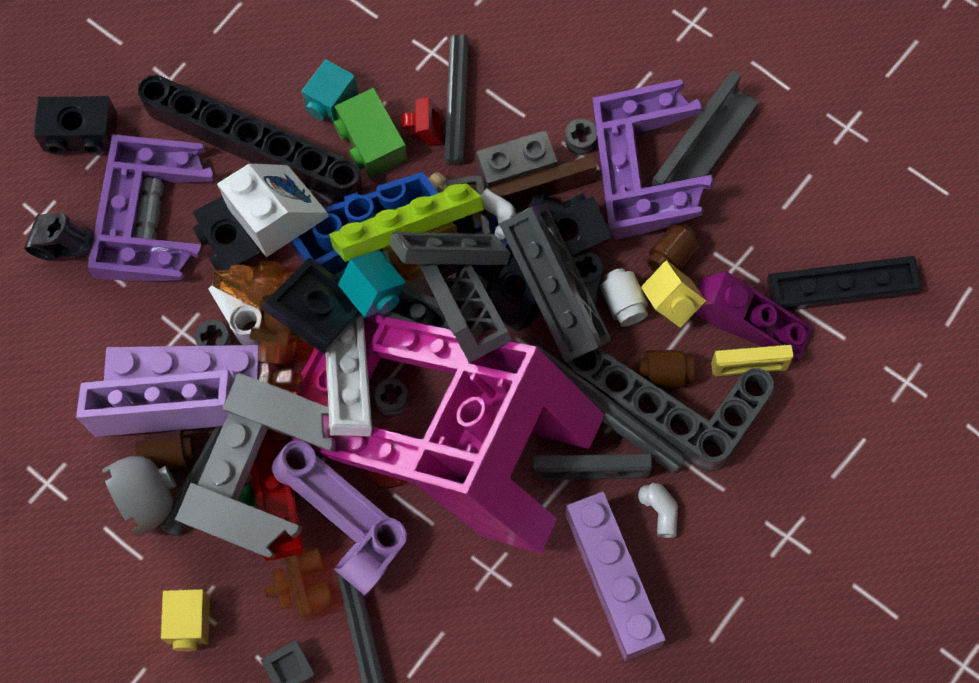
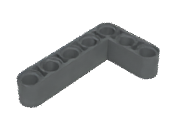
[568,348,774,472]

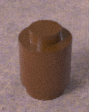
[647,224,700,272]
[637,350,695,388]
[135,430,195,471]

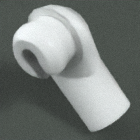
[481,189,516,240]
[638,482,678,538]

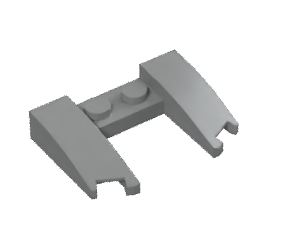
[175,373,336,559]

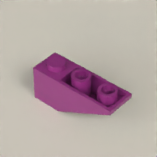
[695,271,813,360]

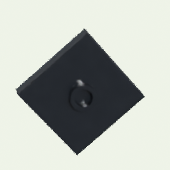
[262,257,362,355]

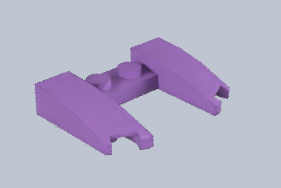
[593,79,713,240]
[88,134,214,281]

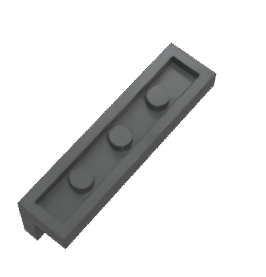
[652,70,759,186]
[499,203,611,362]
[419,264,512,363]

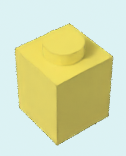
[641,260,706,328]
[161,590,210,651]

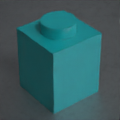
[301,59,358,123]
[338,250,406,318]

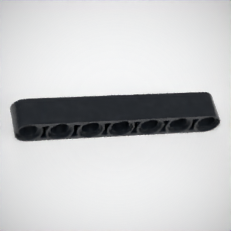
[138,75,363,202]

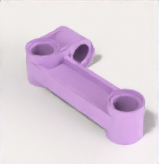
[272,440,407,595]

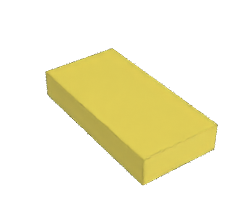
[711,345,793,377]

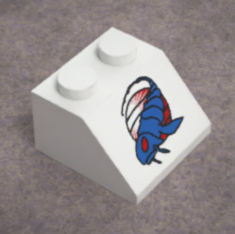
[217,164,329,257]

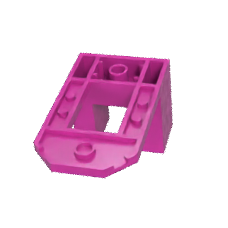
[291,315,605,554]

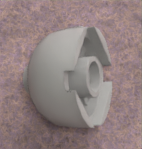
[102,456,177,537]

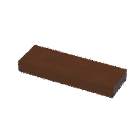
[488,156,597,207]

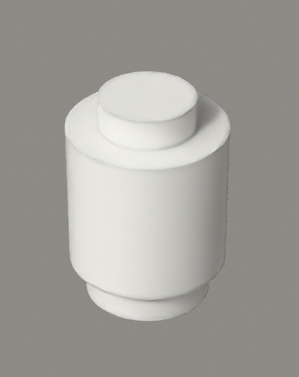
[600,268,648,327]

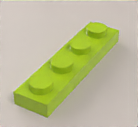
[329,183,484,262]

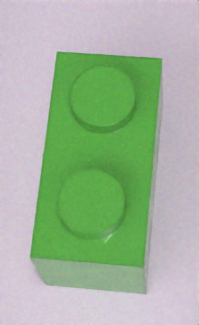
[333,88,408,179]

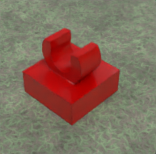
[402,97,443,147]

